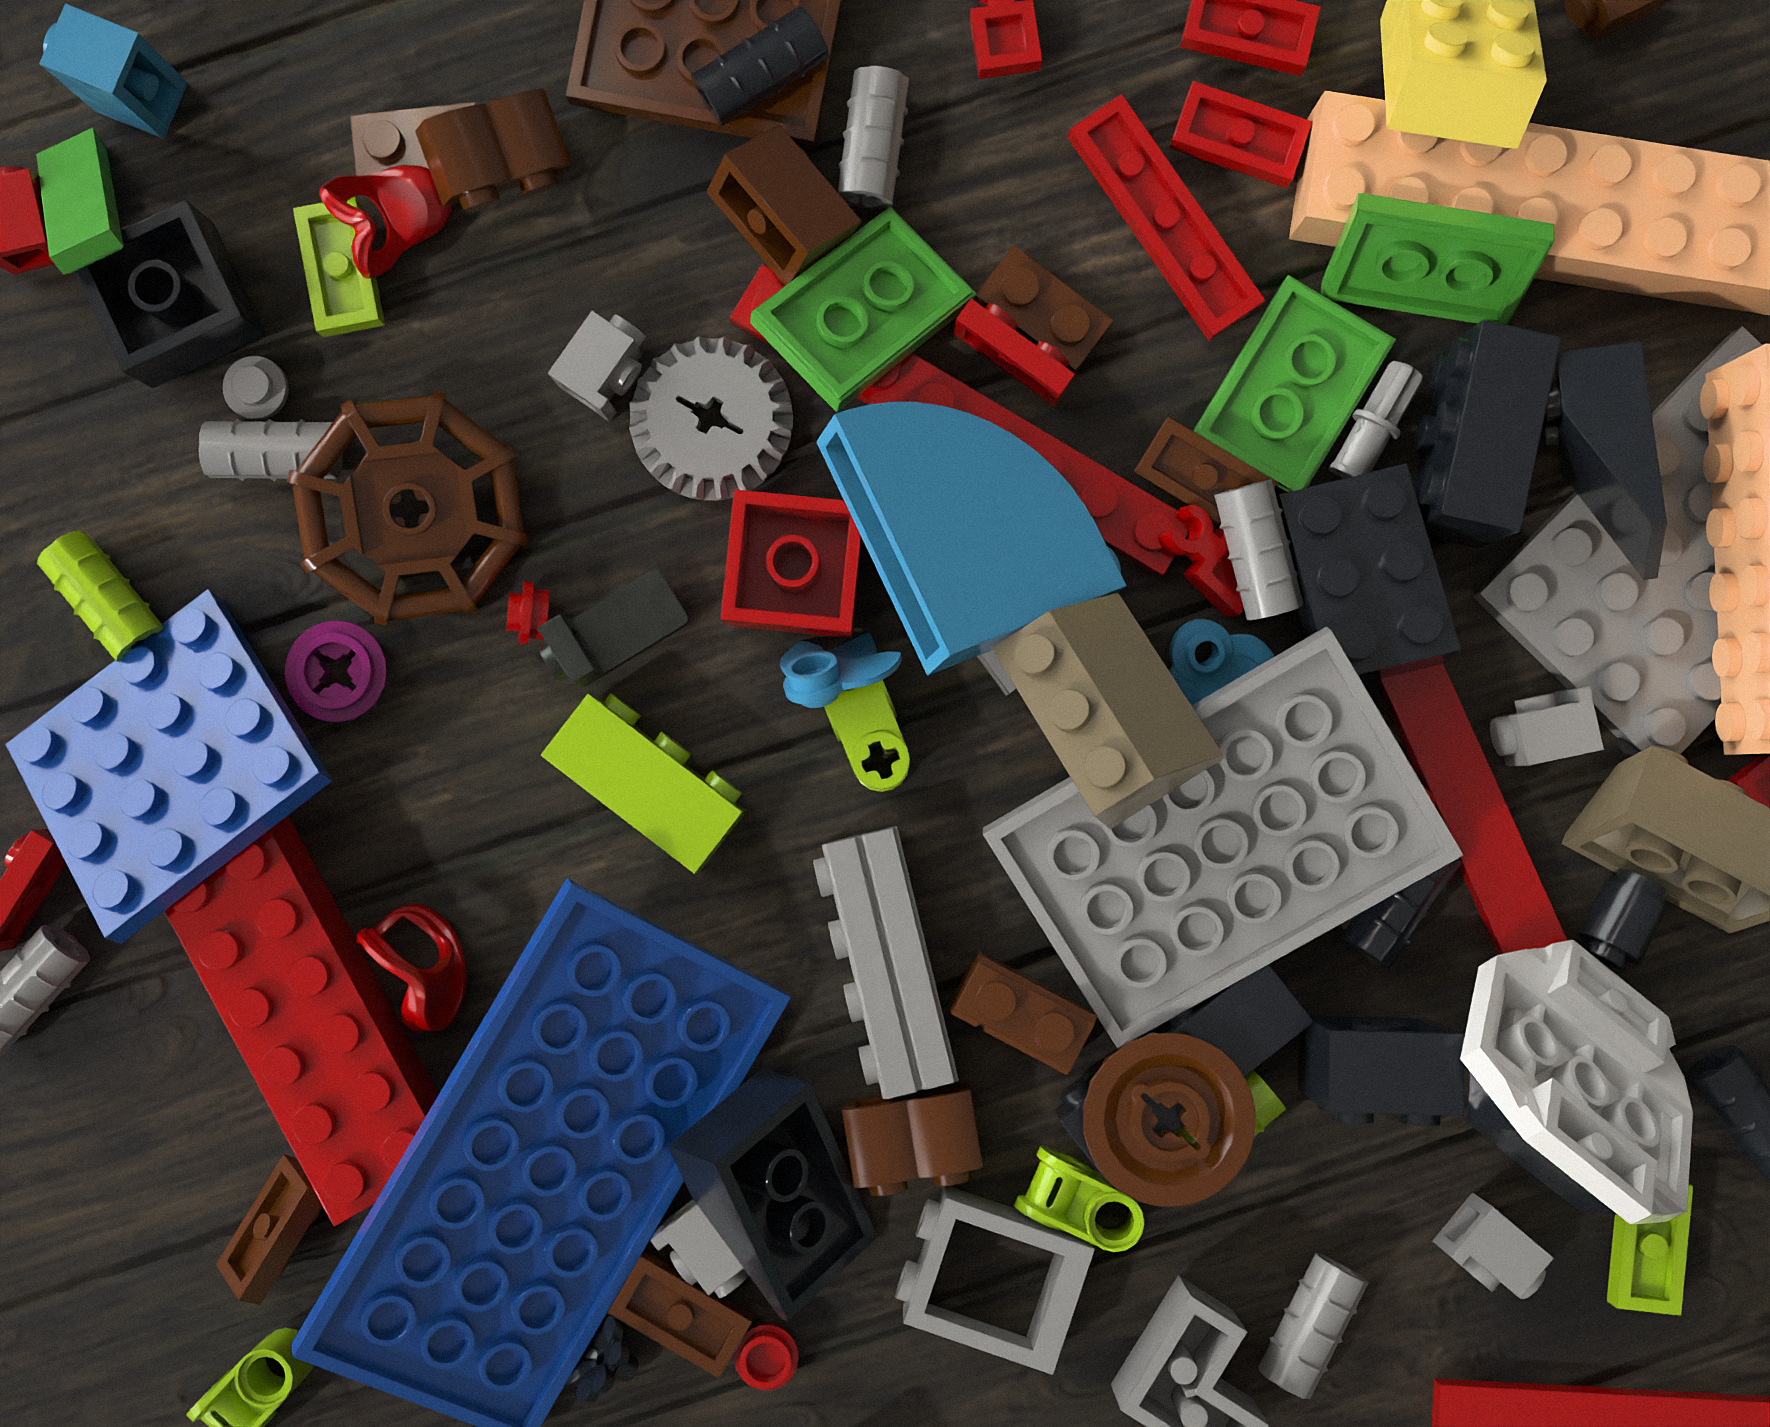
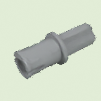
[1329,361,1423,479]

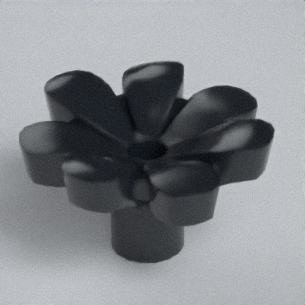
[565,1315,638,1402]

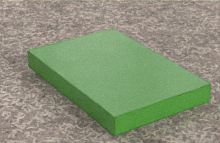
[1321,193,1555,325]
[750,207,977,412]
[1193,275,1396,494]

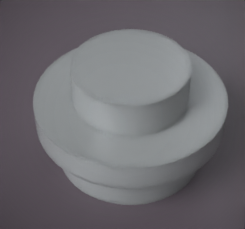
[223,356,289,420]

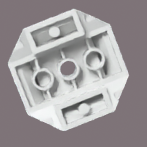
[1460,939,1693,1224]

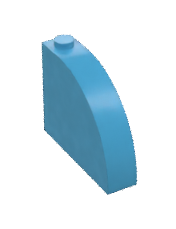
[816,402,1127,676]

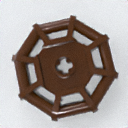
[286,390,530,626]

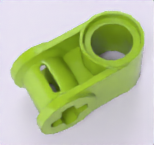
[824,680,910,792]
[1014,1145,1144,1252]
[186,1328,314,1427]

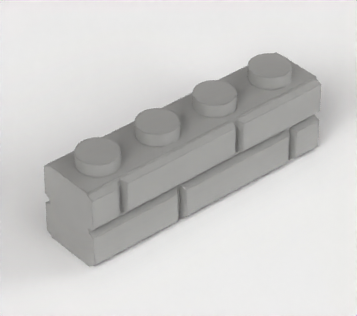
[813,826,959,1099]

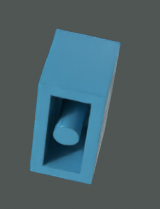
[39,3,188,139]

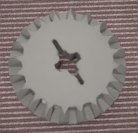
[629,336,793,501]

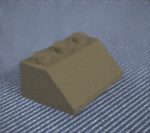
[992,593,1225,829]
[1561,745,1770,934]

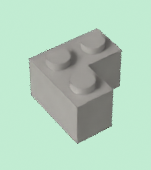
[1111,1275,1269,1427]

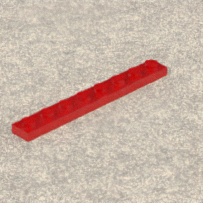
[730,264,1189,578]

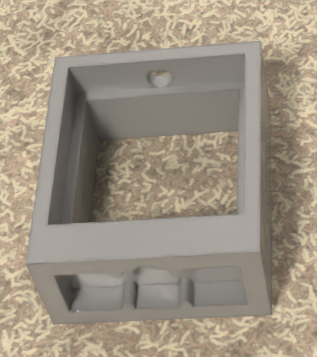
[895,1186,1095,1375]

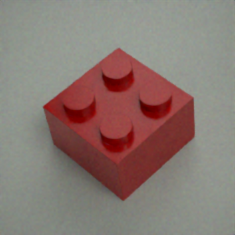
[721,489,863,639]

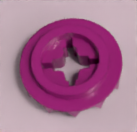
[285,621,389,722]

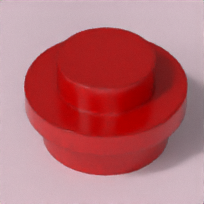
[506,581,549,645]
[734,1322,799,1390]

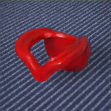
[319,165,453,279]
[356,903,467,1032]

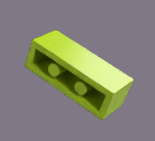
[541,693,746,874]

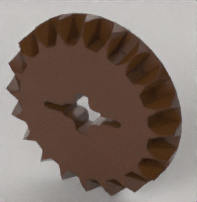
[1082,1032,1256,1207]

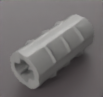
[838,66,909,210]
[198,419,343,482]
[1214,479,1304,620]
[0,925,90,1057]
[1258,1253,1369,1399]

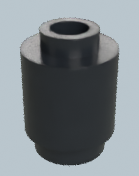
[1578,869,1668,970]

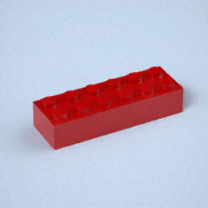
[164,816,439,1226]

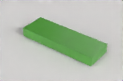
[36,128,124,275]

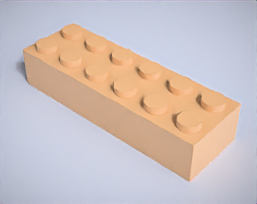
[1700,344,1770,755]

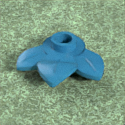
[1169,619,1275,705]
[780,633,902,708]

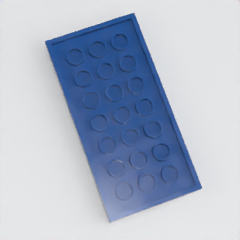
[292,878,791,1427]

